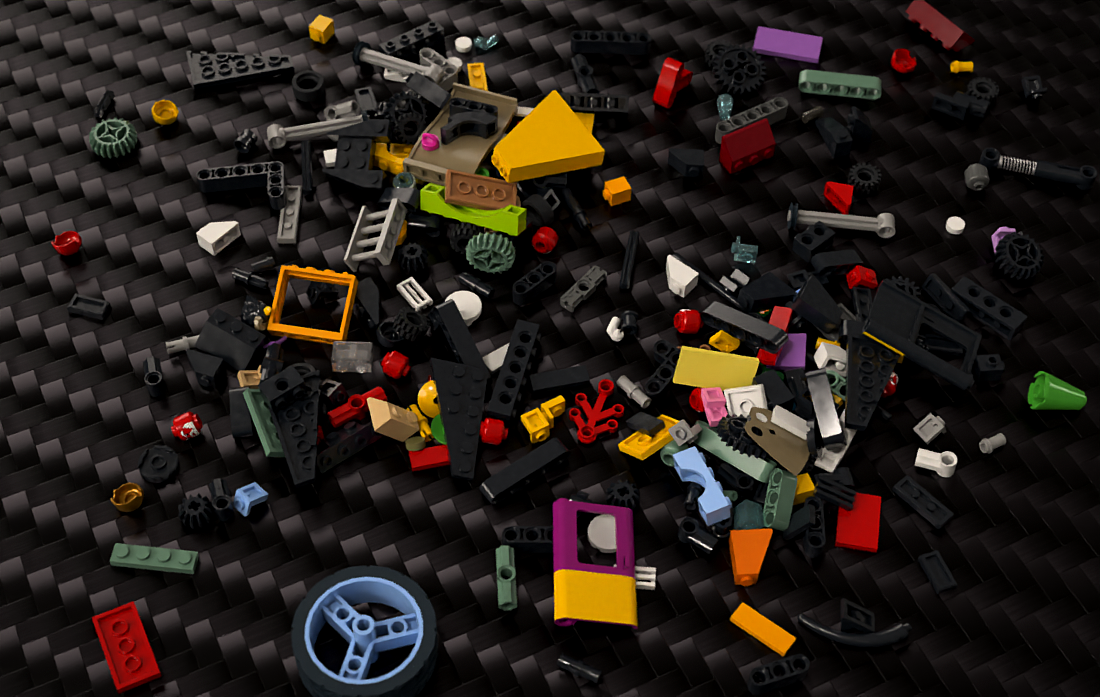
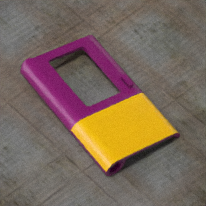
[553,498,638,629]

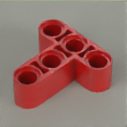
[653,57,693,109]

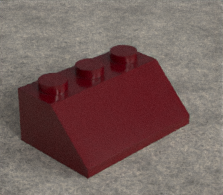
[719,118,776,174]

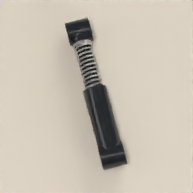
[979,148,1098,190]

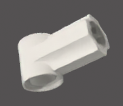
[915,448,957,477]

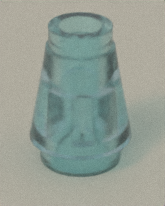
[717,94,734,120]

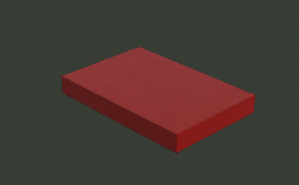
[835,493,881,552]

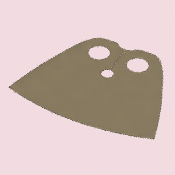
[745,407,810,476]

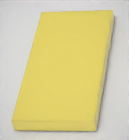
[673,346,760,391]

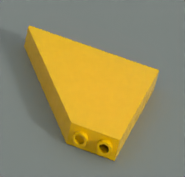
[491,90,605,183]

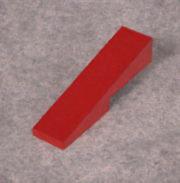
[756,306,793,366]

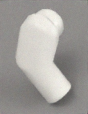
[607,317,624,341]

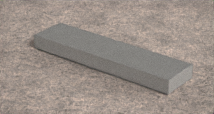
[277,185,303,243]

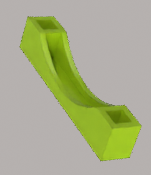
[420,183,527,236]

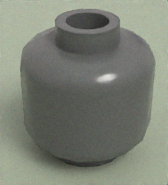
[964,163,989,191]

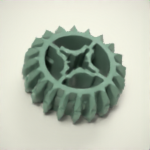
[89,117,137,159]
[466,232,516,274]

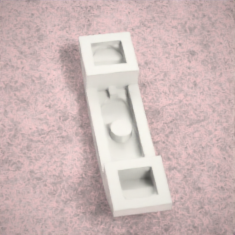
[814,409,857,472]

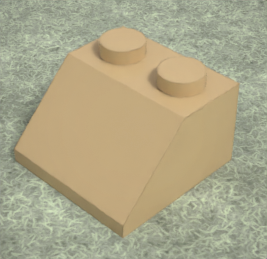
[367,397,419,442]

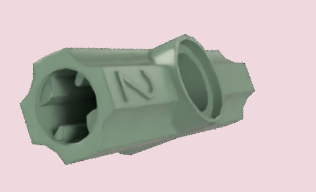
[496,545,517,611]

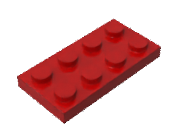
[92,601,161,693]

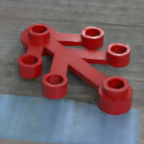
[569,379,624,444]

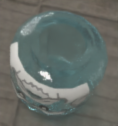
[393,172,417,189]

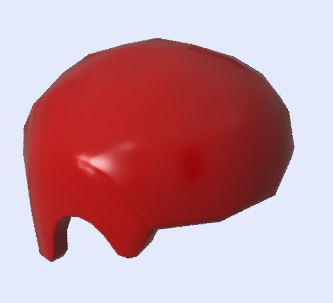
[891,48,916,74]
[51,230,82,256]

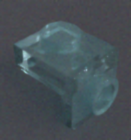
[731,236,758,263]

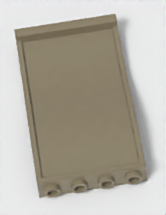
[403,83,518,186]

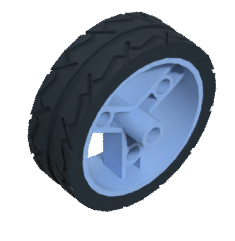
[291,565,438,697]

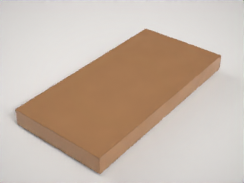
[445,169,517,210]

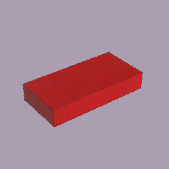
[408,445,449,471]

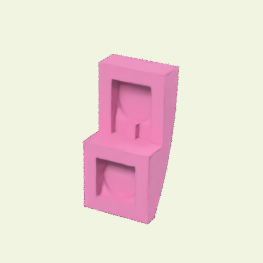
[701,387,728,427]

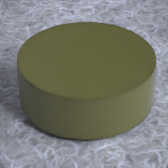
[405,436,426,451]

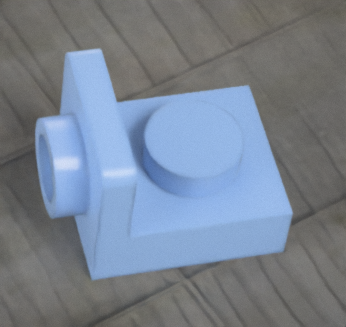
[233,482,268,516]

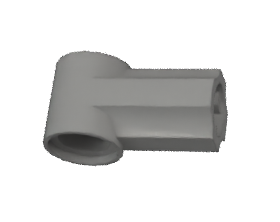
[324,100,361,121]

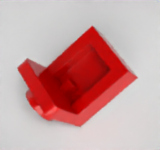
[846,265,878,289]

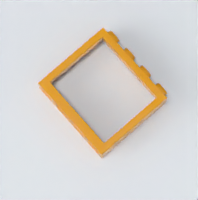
[267,264,358,346]

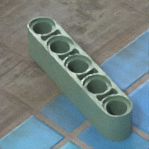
[799,70,882,99]
[693,420,777,483]

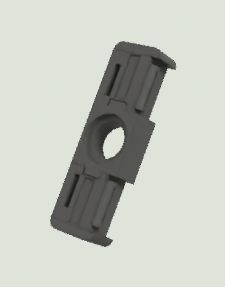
[560,265,607,312]

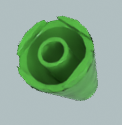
[1028,371,1087,410]

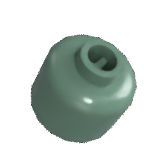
[660,440,689,467]

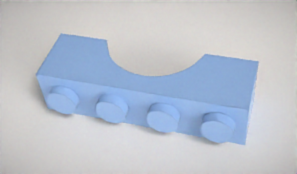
[673,446,732,526]

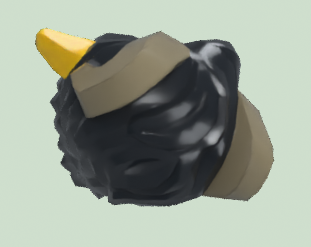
[240,295,272,333]

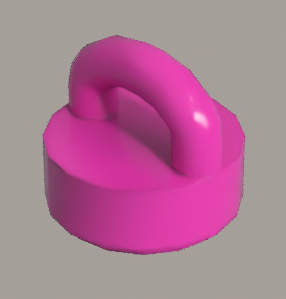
[421,133,439,151]

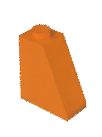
[729,528,773,586]

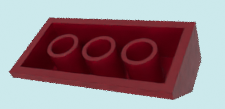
[905,0,975,52]

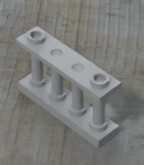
[344,198,407,272]

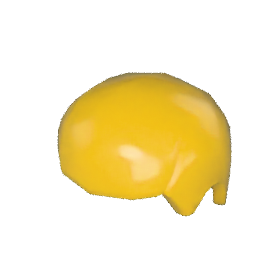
[152,100,178,125]

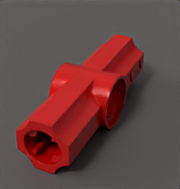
[327,386,387,428]

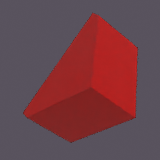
[823,181,854,215]

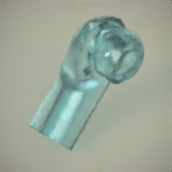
[473,35,499,49]

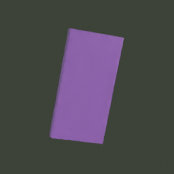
[753,26,823,64]

